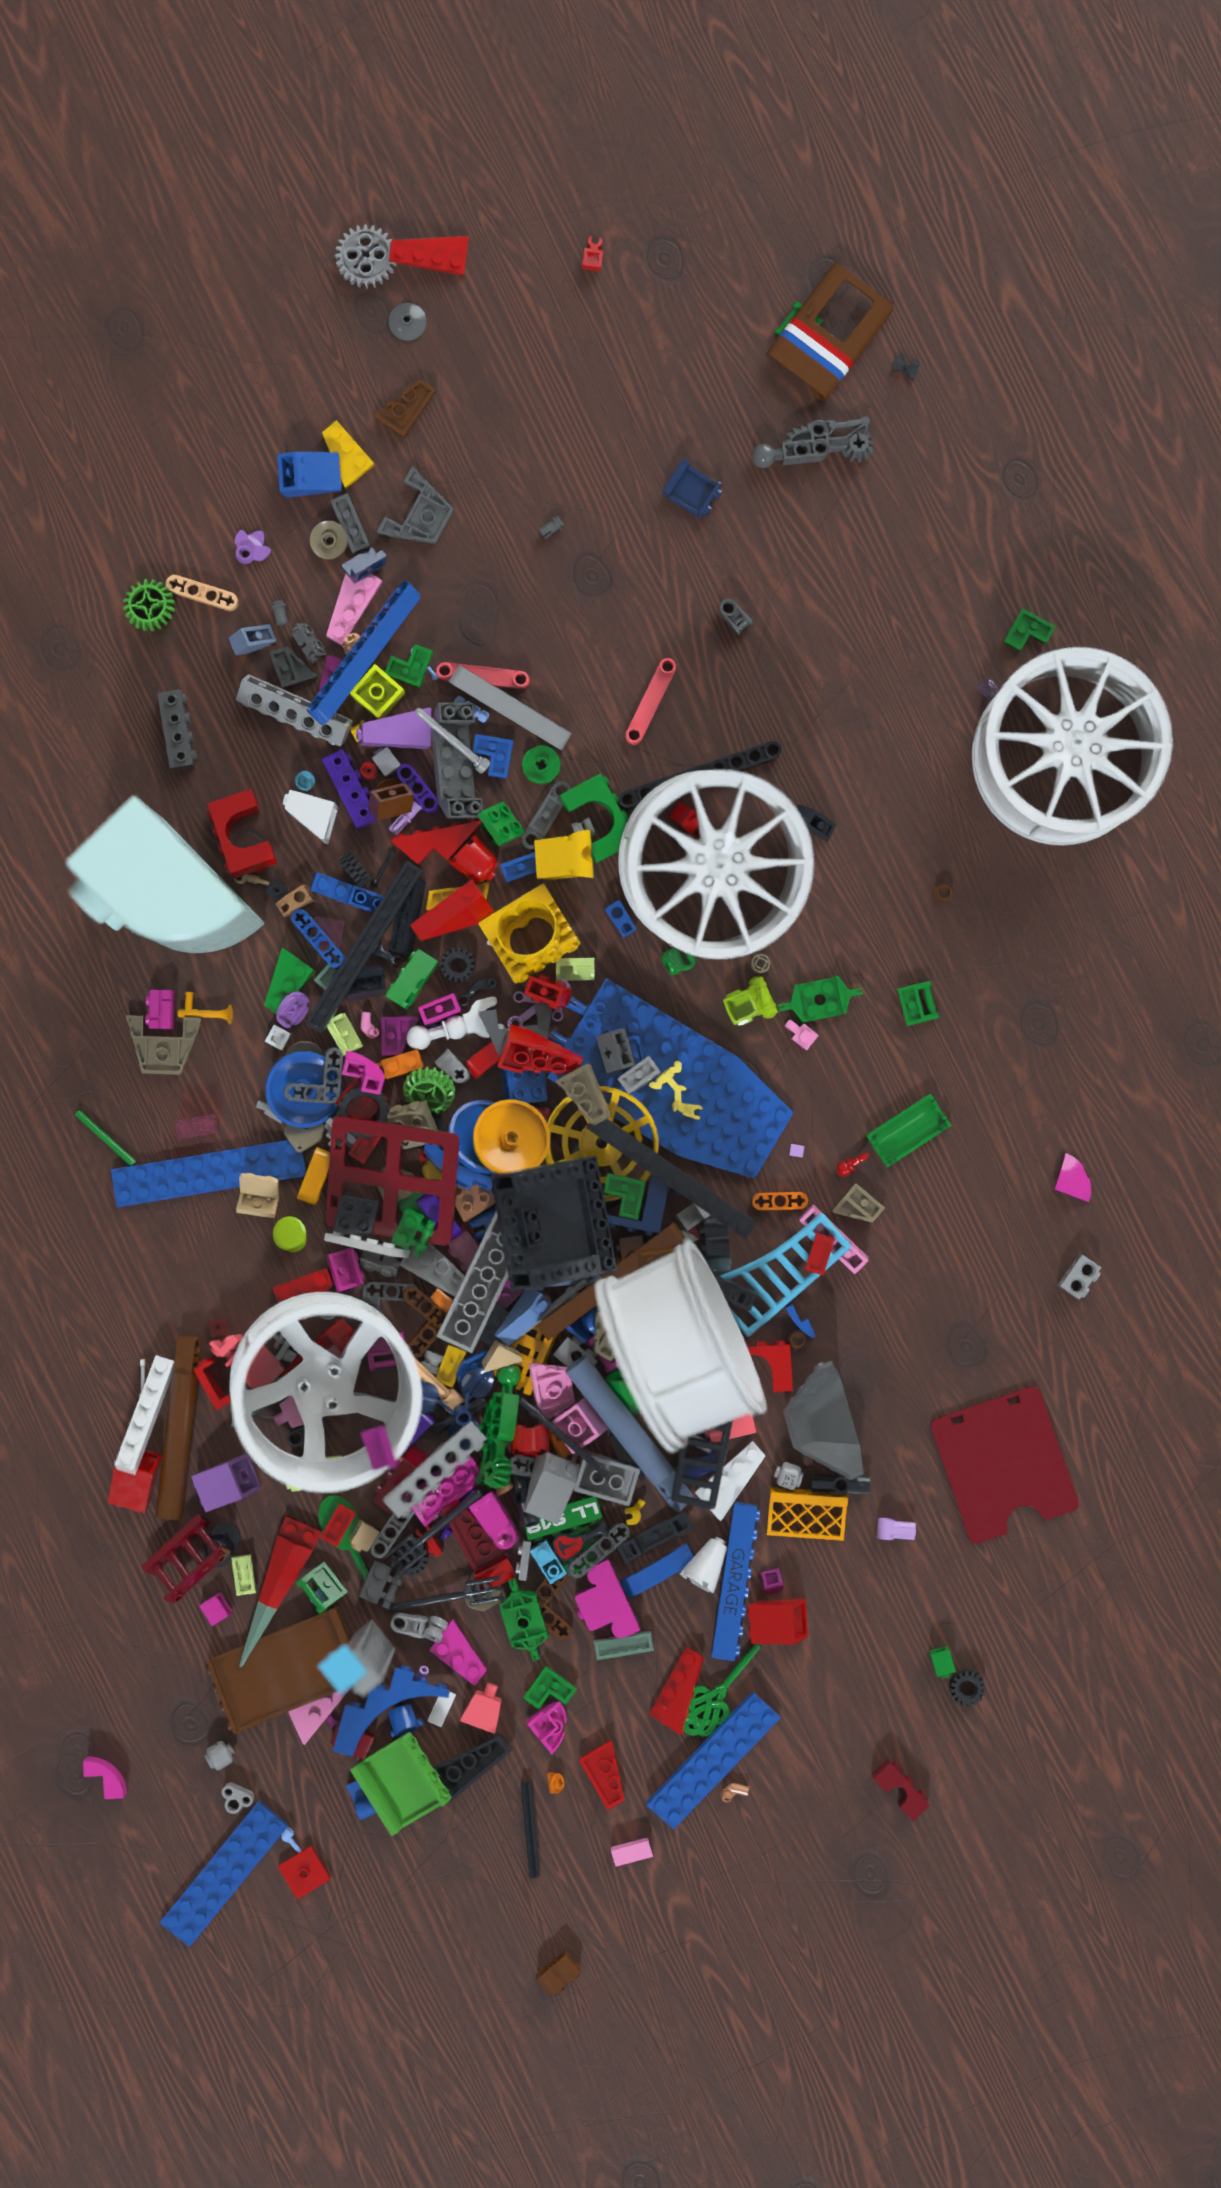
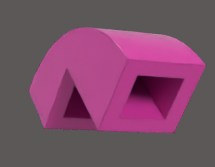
[342,1050,384,1095]
[83,1757,127,1799]

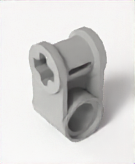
[434,1049,470,1084]
[391,1612,429,1638]

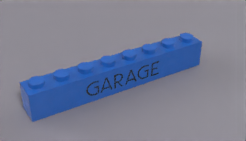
[711,1501,760,1661]

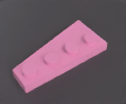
[326,574,383,646]

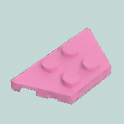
[529,1363,575,1427]
[288,1686,351,1745]

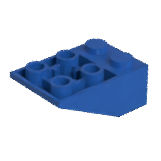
[277,452,342,498]

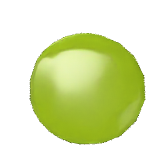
[273,1216,307,1252]

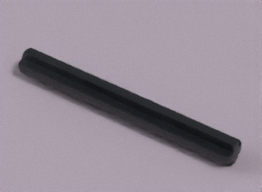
[521,1781,540,1878]

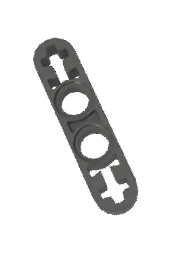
[567,1523,630,1578]

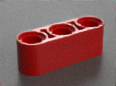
[464,1042,499,1079]

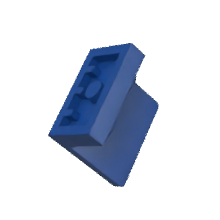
[501,1068,547,1103]

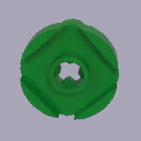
[522,745,561,784]

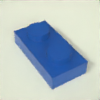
[500,852,537,883]

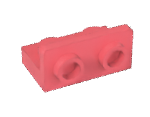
[209,1334,243,1357]

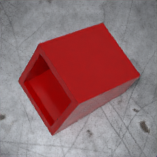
[108,1450,162,1513]
[747,1598,808,1645]

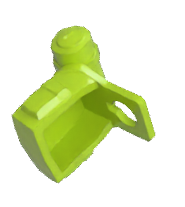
[723,976,778,1026]

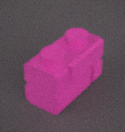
[145,990,175,1029]
[418,993,462,1026]

